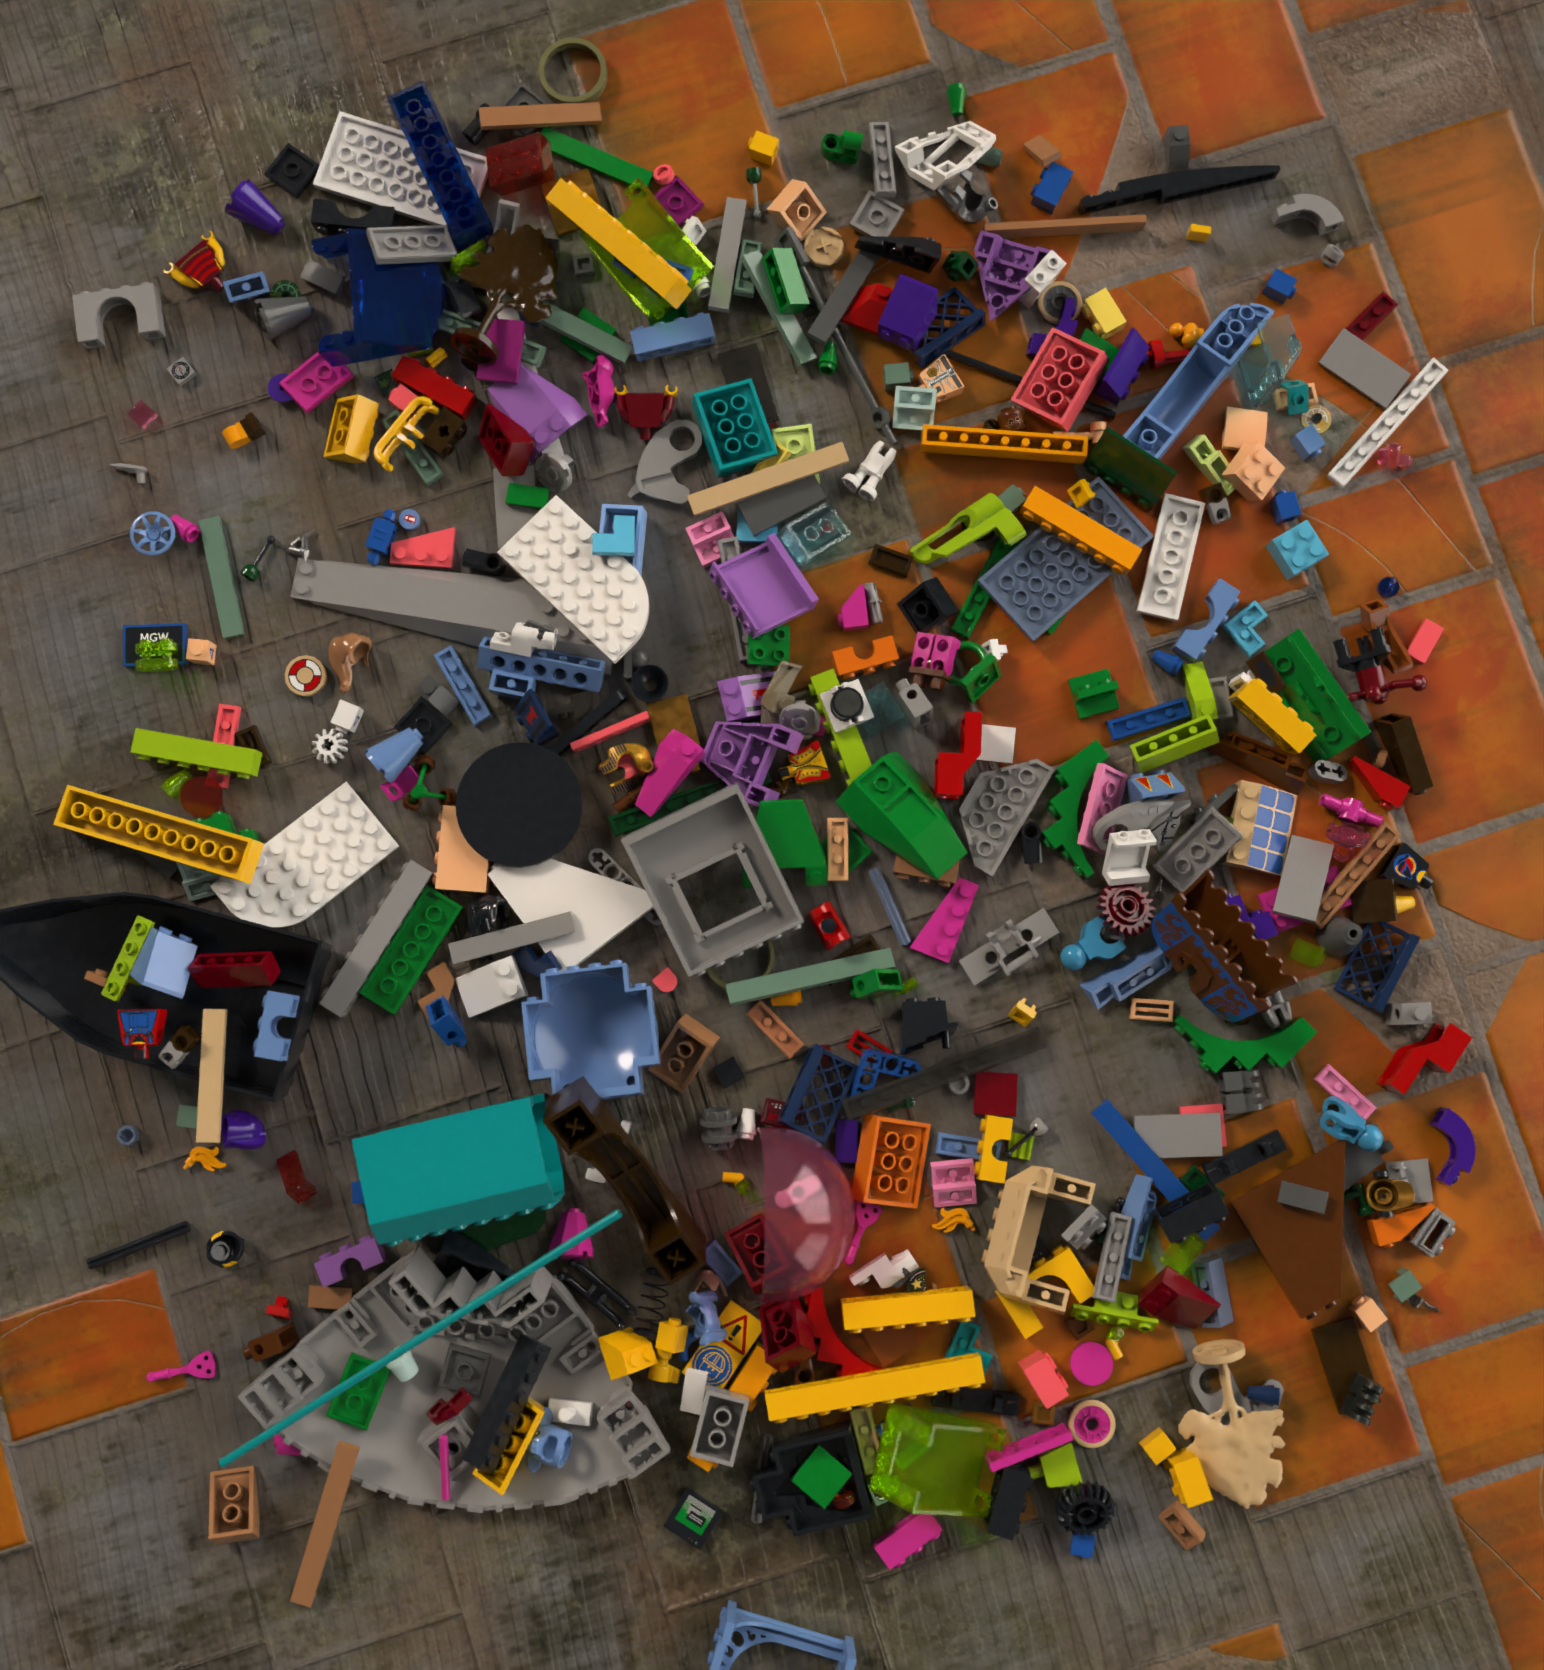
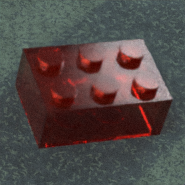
[485,132,555,197]

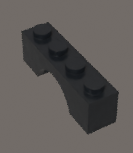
[311,199,398,238]

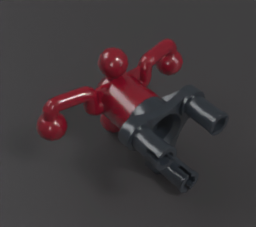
[1333,627,1428,705]

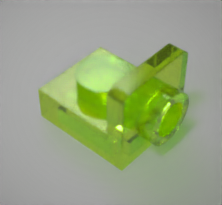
[1288,938,1326,968]

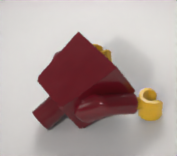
[614,385,678,440]

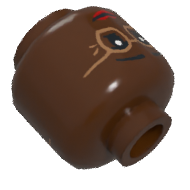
[997,405,1026,431]

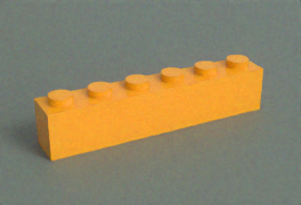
[1019,486,1142,576]
[687,1342,778,1472]

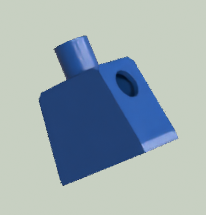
[426,995,467,1048]

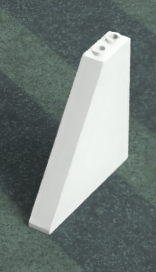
[487,859,654,971]

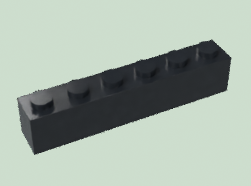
[462,1334,552,1473]

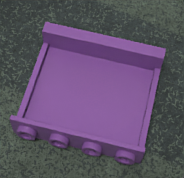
[709,533,819,639]

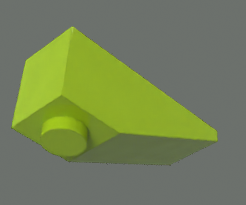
[1182,662,1218,722]

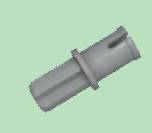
[864,582,883,624]

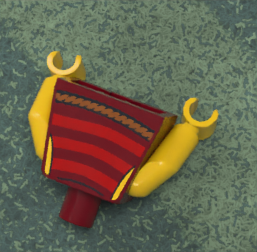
[163,231,225,293]

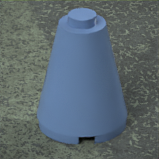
[364,727,424,784]

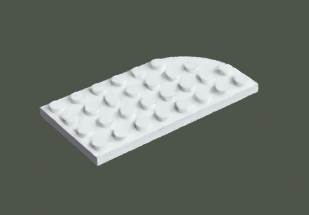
[497,495,649,664]
[210,781,400,928]

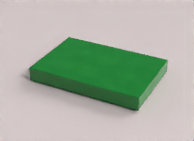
[326,1352,391,1431]

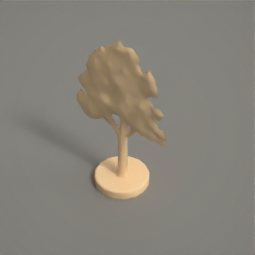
[1178,1339,1285,1509]

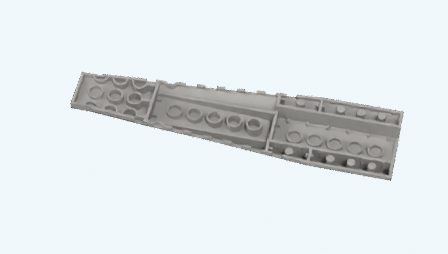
[290,557,614,675]

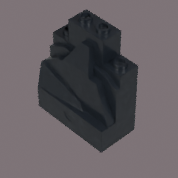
[750,1420,873,1536]

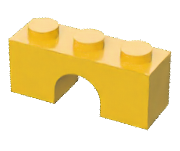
[974,1115,1013,1184]

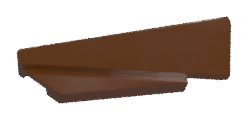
[1207,731,1309,796]

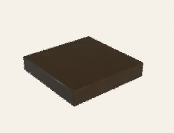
[1351,879,1398,924]

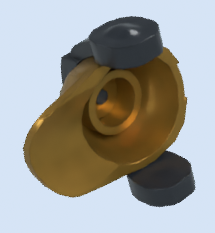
[1366,1171,1415,1219]

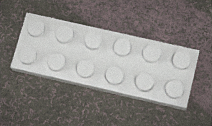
[1136,493,1205,622]

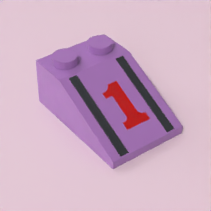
[717,671,776,722]

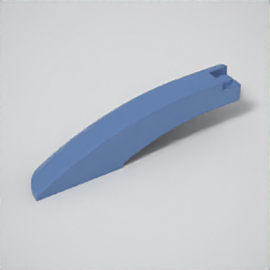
[1123,303,1275,460]

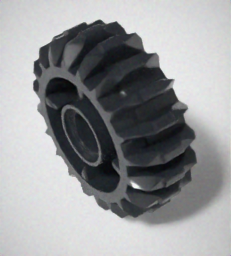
[1055,1480,1115,1536]

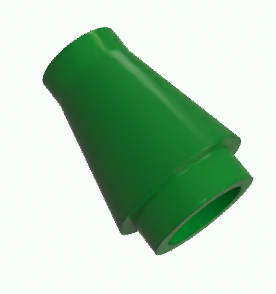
[946,83,966,116]
[817,342,837,375]

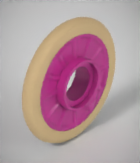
[1068,1400,1116,1448]

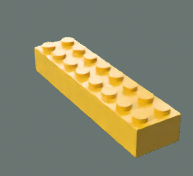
[546,178,692,310]

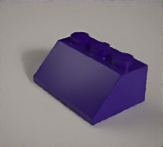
[1096,328,1150,405]

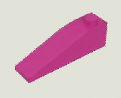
[635,729,705,818]

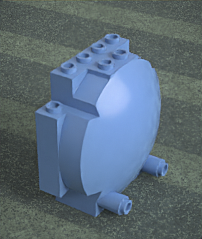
[521,960,661,1100]

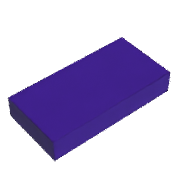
[836,1119,858,1163]

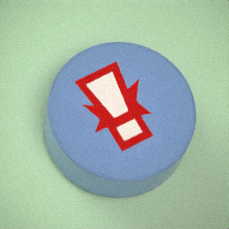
[399,509,421,531]

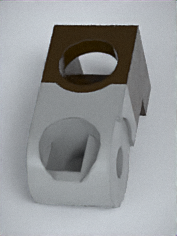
[1198,482,1231,525]
[158,1025,202,1069]

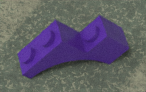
[1226,893,1278,939]

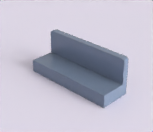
[1190,1257,1234,1328]

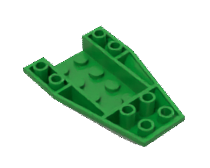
[835,751,968,880]

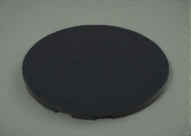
[456,742,583,868]

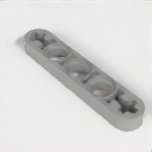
[588,848,662,926]

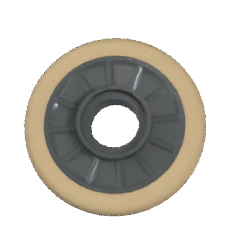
[1038,281,1082,324]

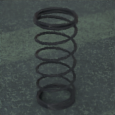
[633,1267,669,1338]

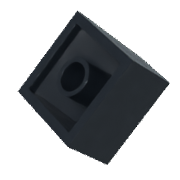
[897,577,959,635]

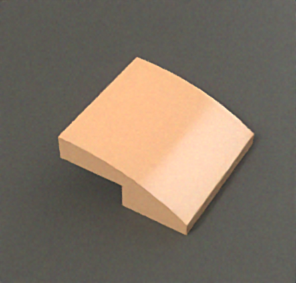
[1222,406,1268,451]

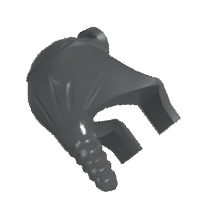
[935,169,998,224]

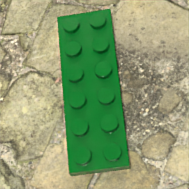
[359,885,464,1015]

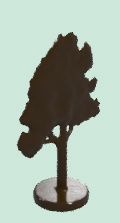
[451,224,558,366]

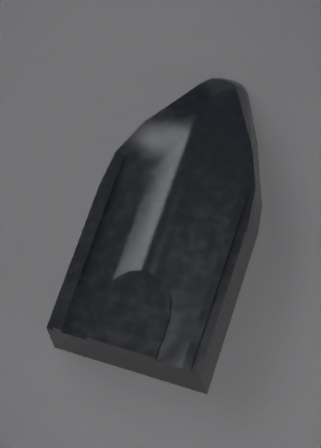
[0,892,332,1102]

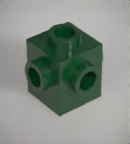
[941,250,979,282]

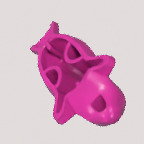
[582,355,614,427]

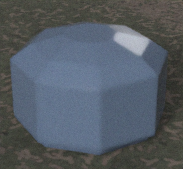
[116,1125,140,1146]

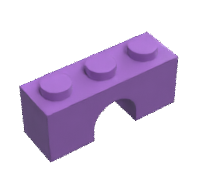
[314,1234,388,1288]

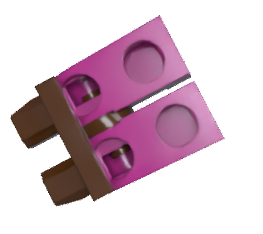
[909,632,961,691]

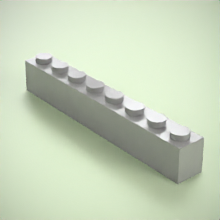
[319,860,434,1017]

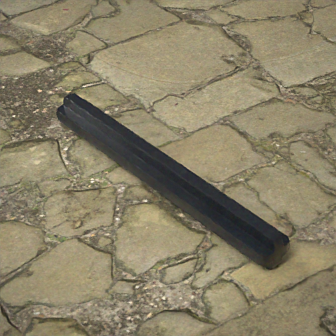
[86,1221,191,1270]

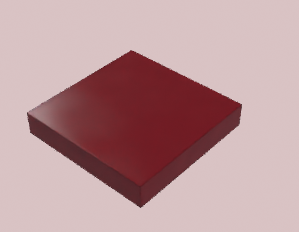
[973,1071,1018,1116]

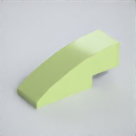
[1182,434,1235,496]

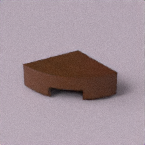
[1064,1318,1094,1341]

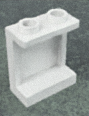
[1018,250,1067,309]
[1102,829,1157,886]

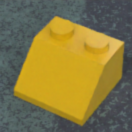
[598,1327,658,1381]

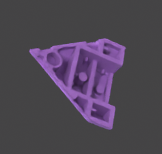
[974,230,1057,322]

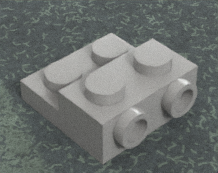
[1061,1204,1108,1250]

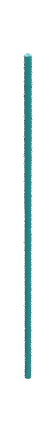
[219,1209,622,1467]

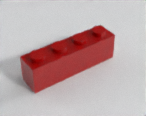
[391,355,477,421]

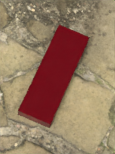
[1346,291,1398,341]

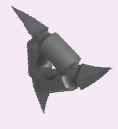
[279,529,315,563]

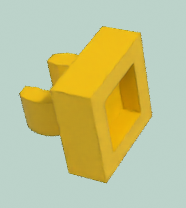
[1067,479,1096,508]
[1008,998,1037,1027]

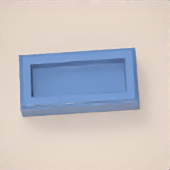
[706,1239,743,1287]

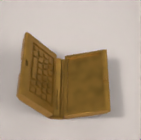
[540,168,600,237]

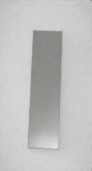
[868,122,896,197]
[1092,1212,1133,1303]

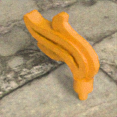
[183,1147,228,1171]
[931,1208,975,1233]

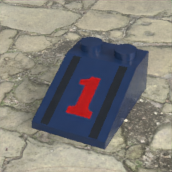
[515,688,560,746]

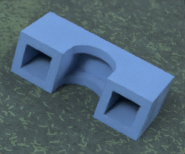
[253,991,300,1061]

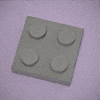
[849,190,904,237]

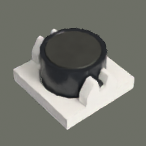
[819,679,874,733]

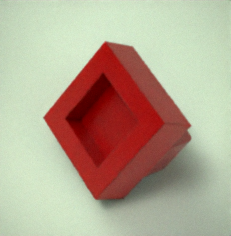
[265,1296,293,1321]

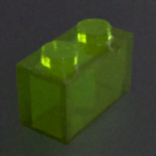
[1158,1233,1207,1275]

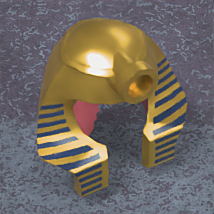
[598,743,653,794]

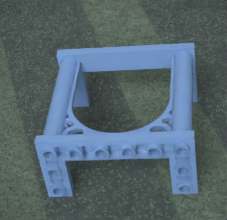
[707,1600,857,1670]

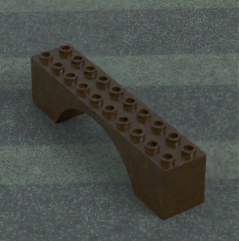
[543,1076,706,1286]

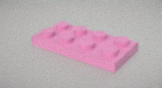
[1077,763,1128,855]

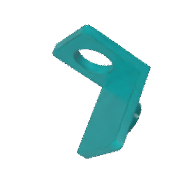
[1281,380,1309,415]

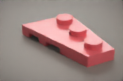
[390,527,456,569]

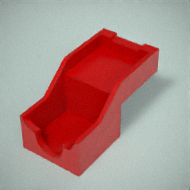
[934,711,982,800]
[1376,1023,1473,1094]

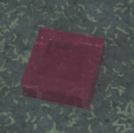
[127,400,158,430]

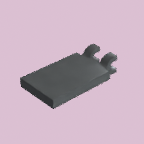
[1332,1122,1394,1191]

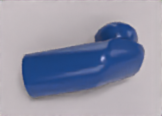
[678,1330,697,1361]

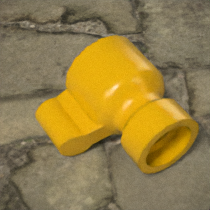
[647,1348,681,1383]

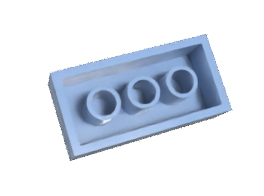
[599,504,647,575]

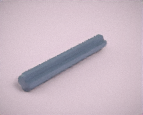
[869,867,911,946]

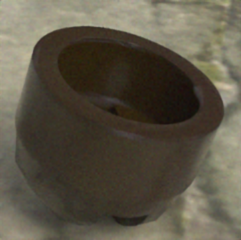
[983,419,1000,430]

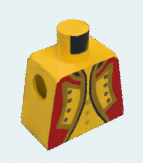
[779,740,831,785]

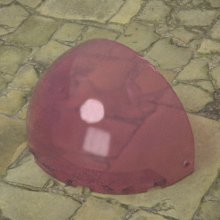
[756,1127,855,1303]

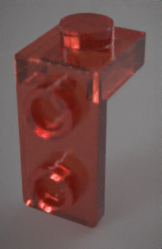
[277,1150,317,1204]

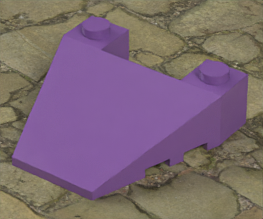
[700,721,804,807]

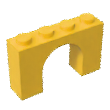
[995,1245,1094,1339]

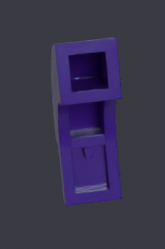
[1026,297,1078,356]

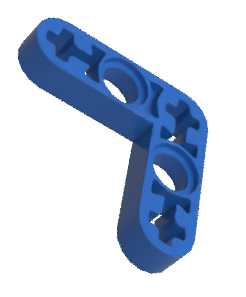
[849,1049,922,1110]

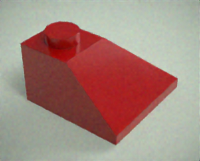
[841,283,893,336]

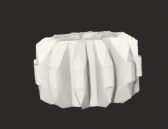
[312,729,348,764]

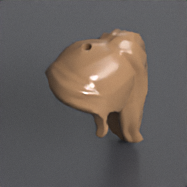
[328,633,372,694]

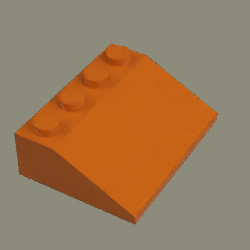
[850,1113,931,1209]

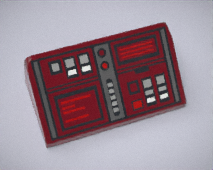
[760,1098,807,1133]

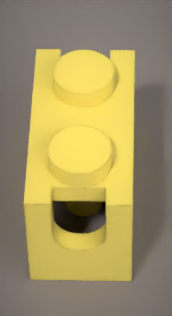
[1082,288,1127,340]

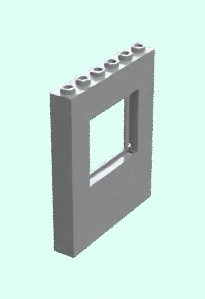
[621,782,804,977]

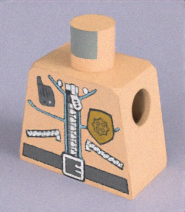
[918,354,965,403]

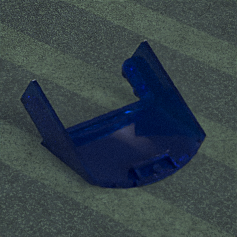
[311,228,444,367]

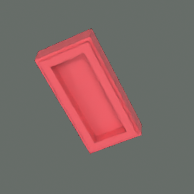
[1407,618,1444,665]

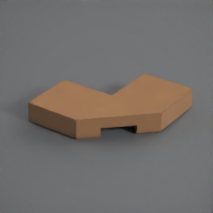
[418,962,455,1019]

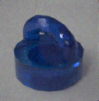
[1377,577,1400,598]

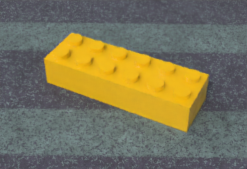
[840,1286,975,1333]

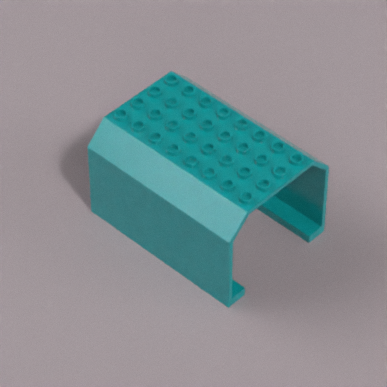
[352,1092,565,1247]

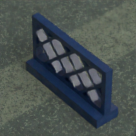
[907,286,986,369]
[1333,922,1420,1014]
[777,1043,858,1144]

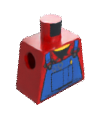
[118,1009,167,1059]

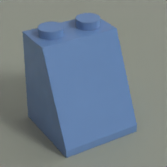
[129,926,198,999]

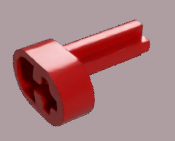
[1147,339,1191,369]

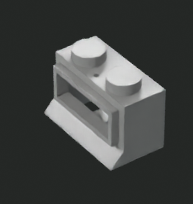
[1405,1207,1456,1258]

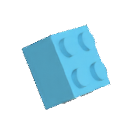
[1266,520,1329,581]

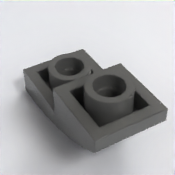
[300,259,346,296]
[1277,1181,1329,1214]

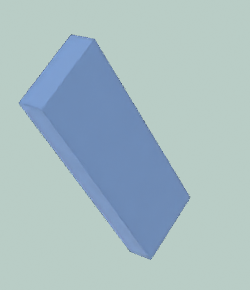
[935,1132,1001,1160]

